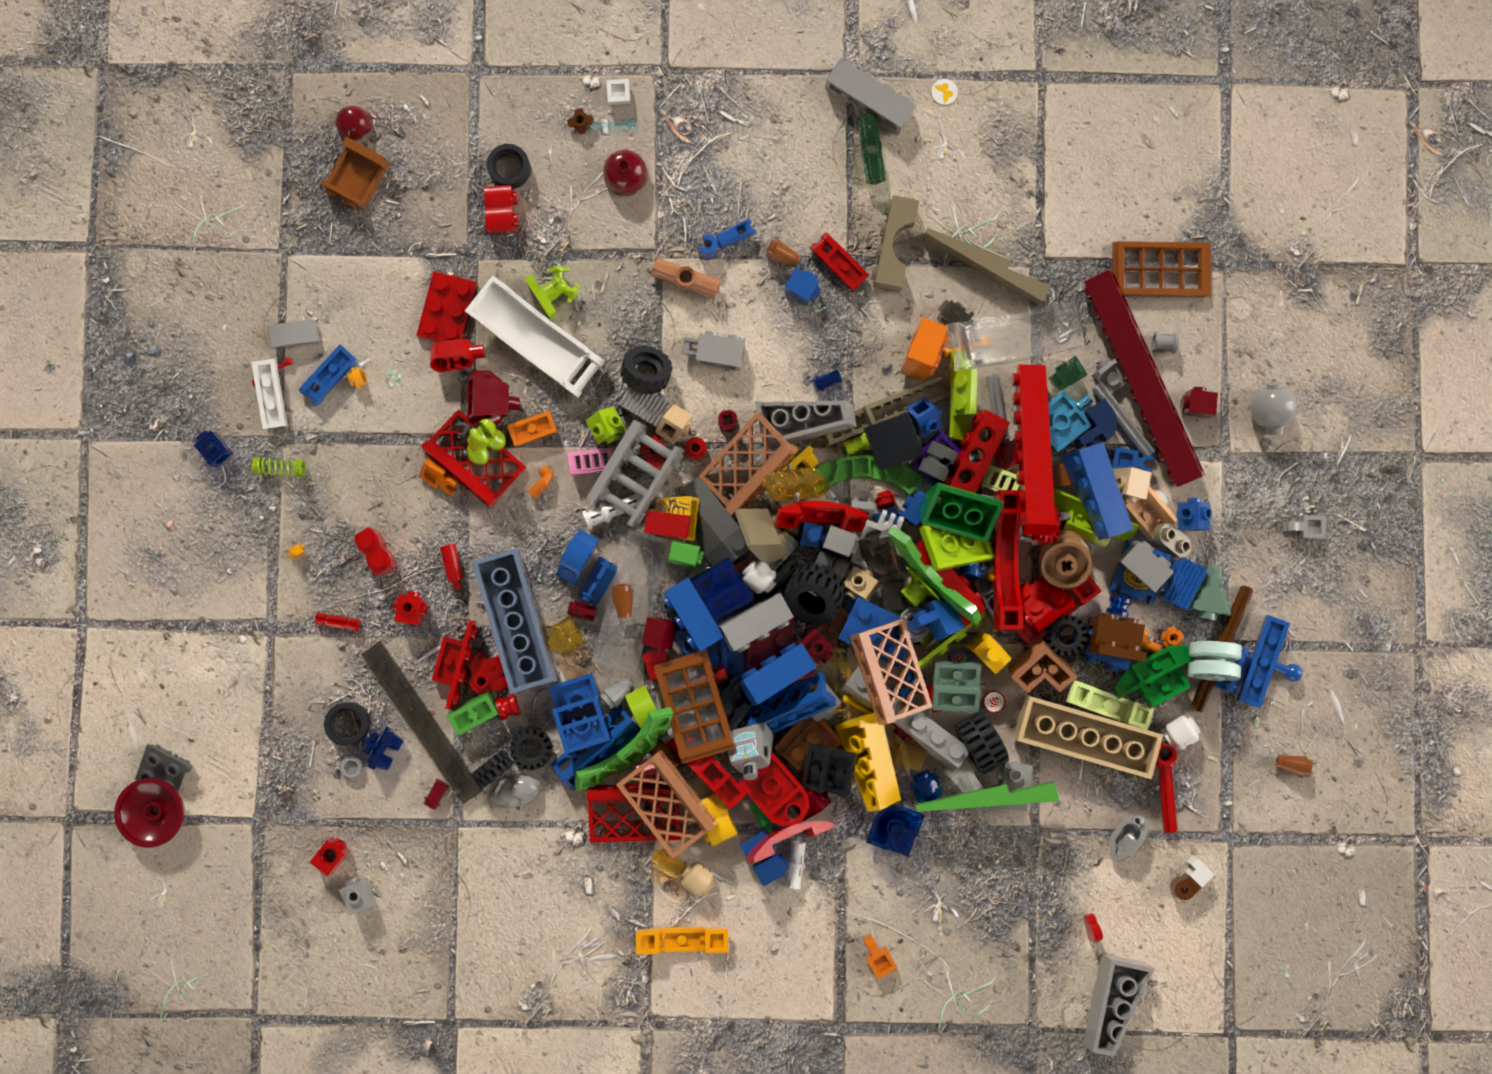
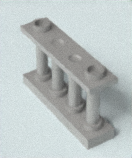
[587,420,684,527]

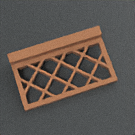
[698,412,799,515]
[850,619,933,725]
[616,749,718,859]

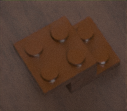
[1088,613,1147,662]

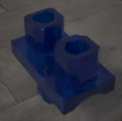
[361,726,403,770]

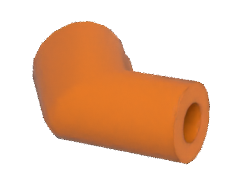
[528,466,554,498]
[1141,630,1161,654]

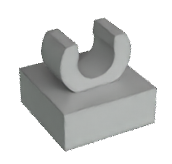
[851,495,874,521]

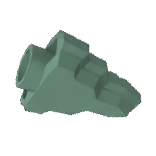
[1188,565,1231,621]

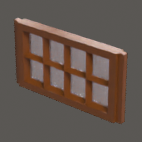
[1112,241,1212,297]
[654,650,736,764]

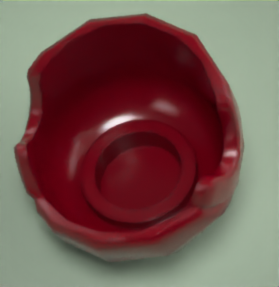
[335,106,372,140]

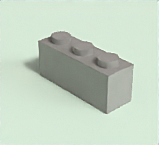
[718,593,794,653]

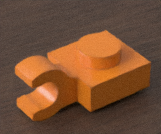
[863,934,898,979]

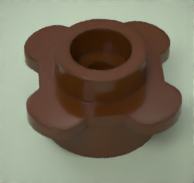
[567,108,594,135]

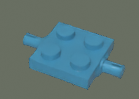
[1048,390,1093,454]

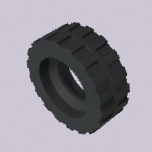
[620,345,673,394]

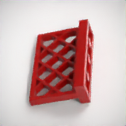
[421,409,526,509]
[587,783,681,843]

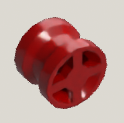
[496,693,521,720]

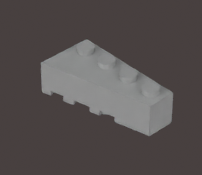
[755,401,857,449]
[1083,953,1155,1057]

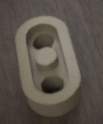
[1154,523,1192,558]

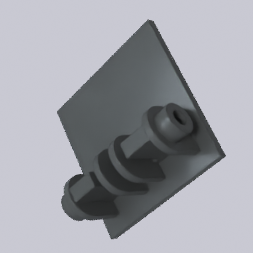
[135,744,193,792]

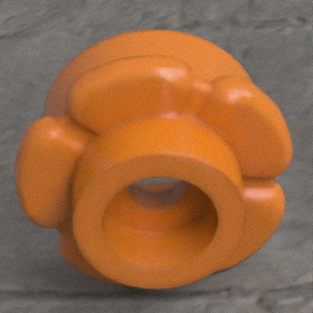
[1161,627,1183,647]

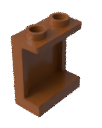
[320,137,390,210]

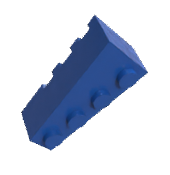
[1060,442,1133,540]

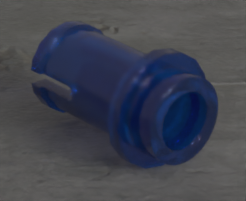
[812,369,842,392]

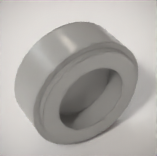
[340,755,365,779]

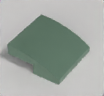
[932,660,981,712]

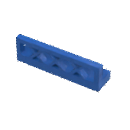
[747,672,836,733]
[551,705,641,791]

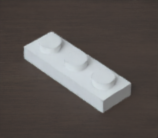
[251,359,287,429]

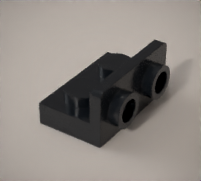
[706,673,754,730]

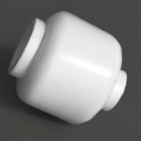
[742,560,776,594]
[1164,716,1201,750]

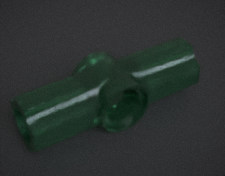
[857,113,886,185]

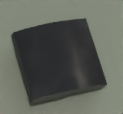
[863,412,924,470]
[801,744,858,798]

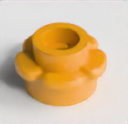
[348,367,367,389]

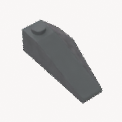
[681,477,750,568]

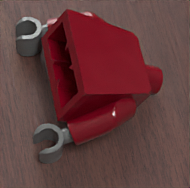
[456,369,520,437]

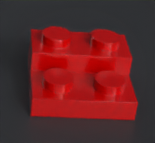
[1020,576,1075,632]

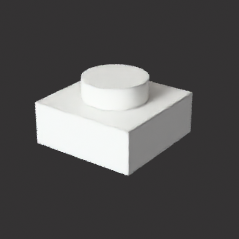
[606,79,631,105]

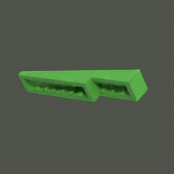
[915,781,1060,812]

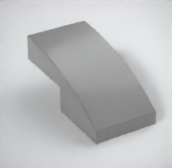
[268,319,319,349]

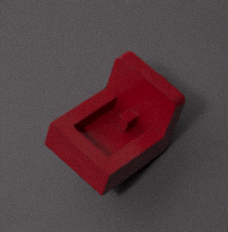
[792,790,831,821]

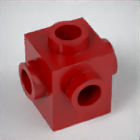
[393,591,428,625]

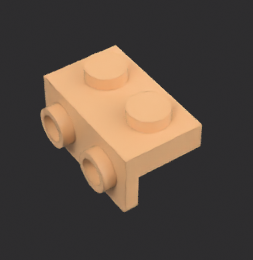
[1125,487,1178,542]

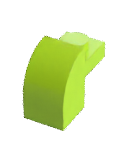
[625,685,669,737]

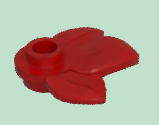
[469,651,508,694]

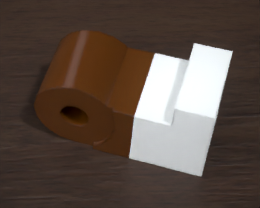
[1170,855,1214,901]

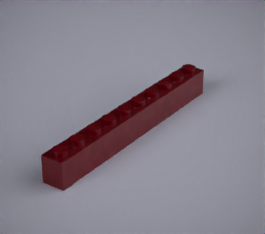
[1084,270,1206,487]

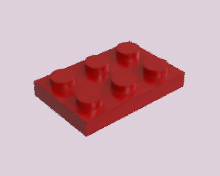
[416,271,478,342]

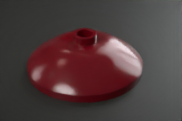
[114,778,185,848]

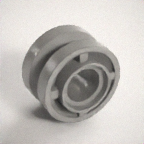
[896,607,930,643]

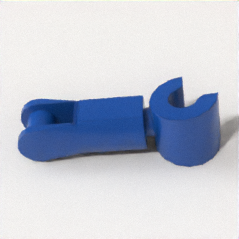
[698,219,756,260]

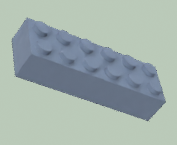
[472,548,558,694]

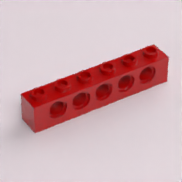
[922,410,1010,530]

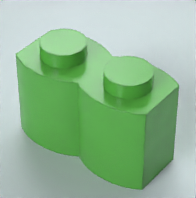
[668,541,704,570]

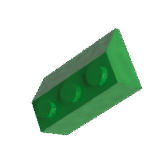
[919,483,1004,543]

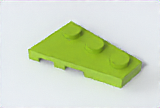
[919,525,995,571]

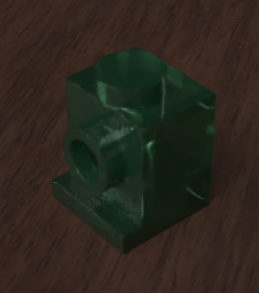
[1049,356,1087,392]

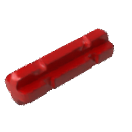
[315,613,360,631]

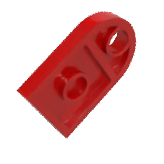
[739,753,809,826]

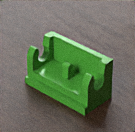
[447,690,499,736]

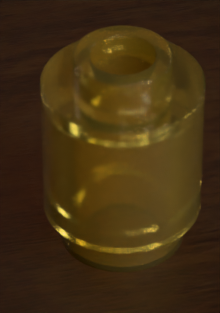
[650,848,685,880]

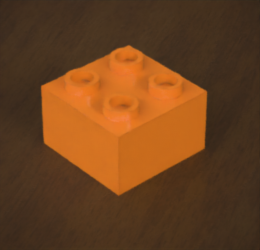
[900,317,949,383]

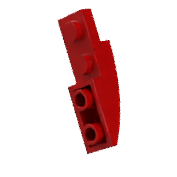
[667,733,747,810]

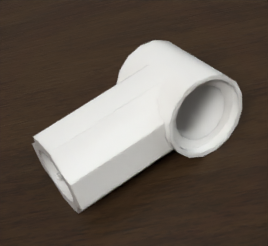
[944,759,983,793]

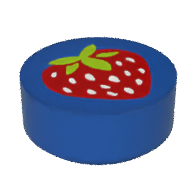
[947,649,971,662]

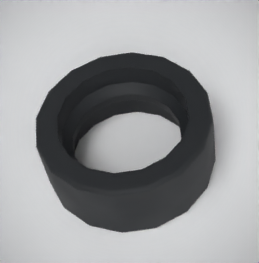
[487,143,531,189]
[324,702,371,746]

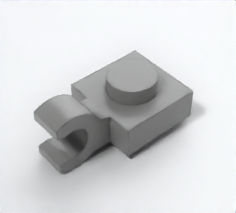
[1283,515,1326,539]

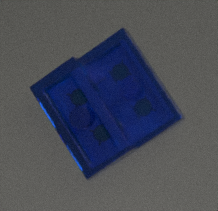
[690,557,754,622]

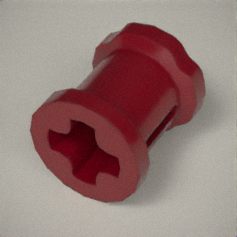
[718,410,738,432]

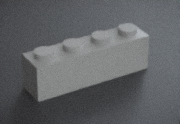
[825,58,916,134]

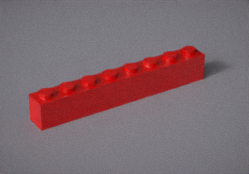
[1012,364,1055,536]

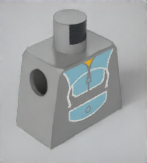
[728,722,773,780]

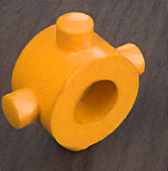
[288,544,305,559]

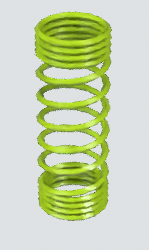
[251,457,306,477]

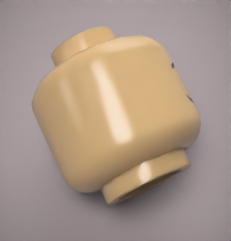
[680,861,715,896]

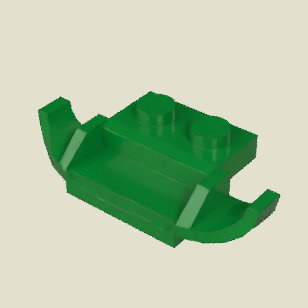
[1113,645,1194,709]

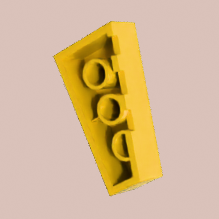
[835,712,901,812]

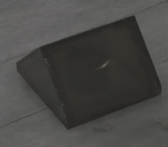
[858,528,907,582]

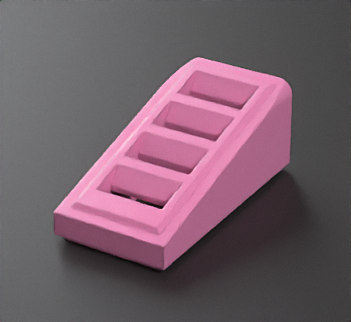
[568,447,614,477]

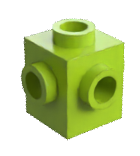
[586,406,626,444]

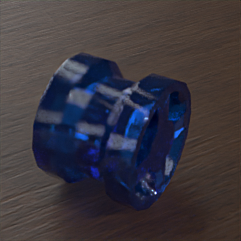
[1105,595,1132,618]

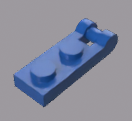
[299,344,359,406]

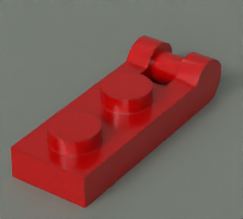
[809,232,869,292]

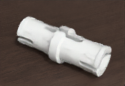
[786,840,806,889]

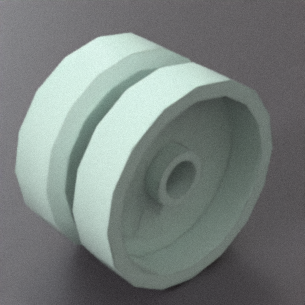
[1188,641,1242,681]

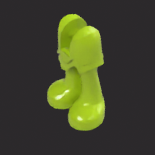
[467,419,506,465]

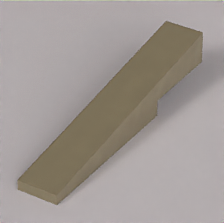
[923,228,1050,306]
[822,375,951,448]

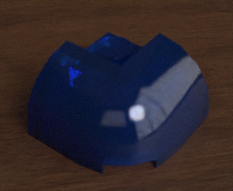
[866,805,925,857]

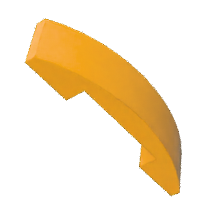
[636,927,728,955]

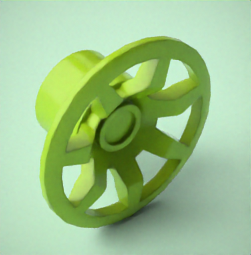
[900,567,941,608]

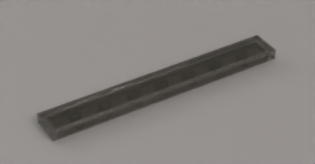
[361,641,483,804]

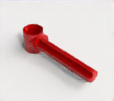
[1155,742,1177,833]

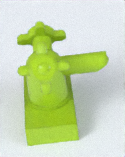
[524,265,579,320]

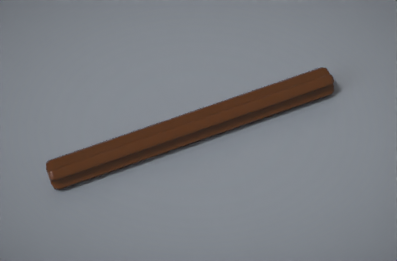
[1190,585,1253,712]

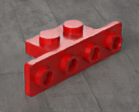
[431,620,479,710]

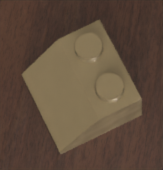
[735,509,790,565]

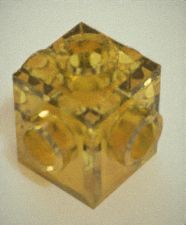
[546,616,586,658]

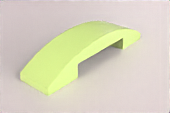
[1066,680,1154,730]

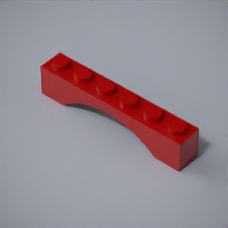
[993,490,1023,630]

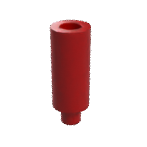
[440,544,464,590]

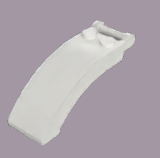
[465,275,606,398]

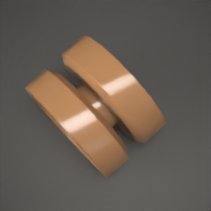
[1039,530,1092,589]

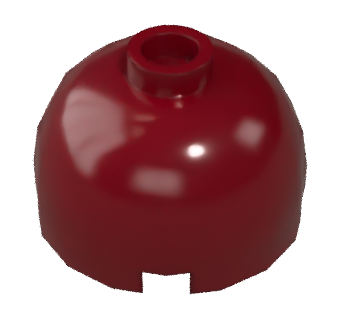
[603,149,648,196]

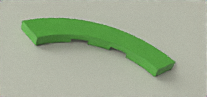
[798,455,925,496]
[888,527,981,625]
[574,707,673,791]

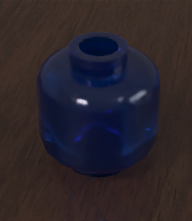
[910,770,944,803]

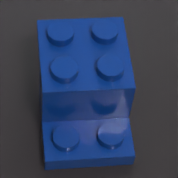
[838,597,906,668]
[549,673,611,754]

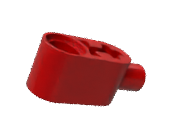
[430,339,485,372]

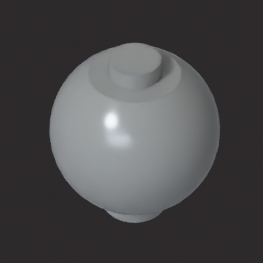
[1250,383,1298,435]

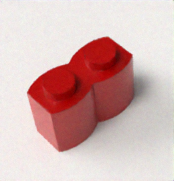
[484,185,519,235]
[354,527,397,576]

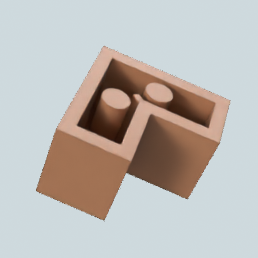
[1008,637,1077,693]

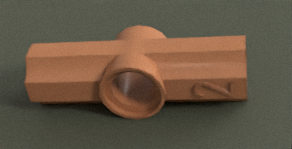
[651,257,721,299]

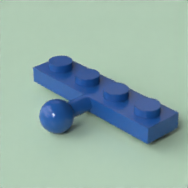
[1236,615,1303,709]

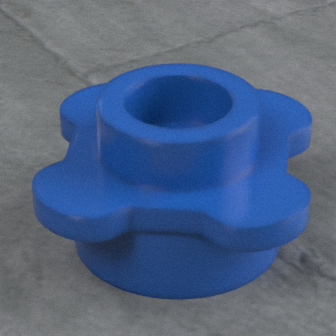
[959,563,985,581]

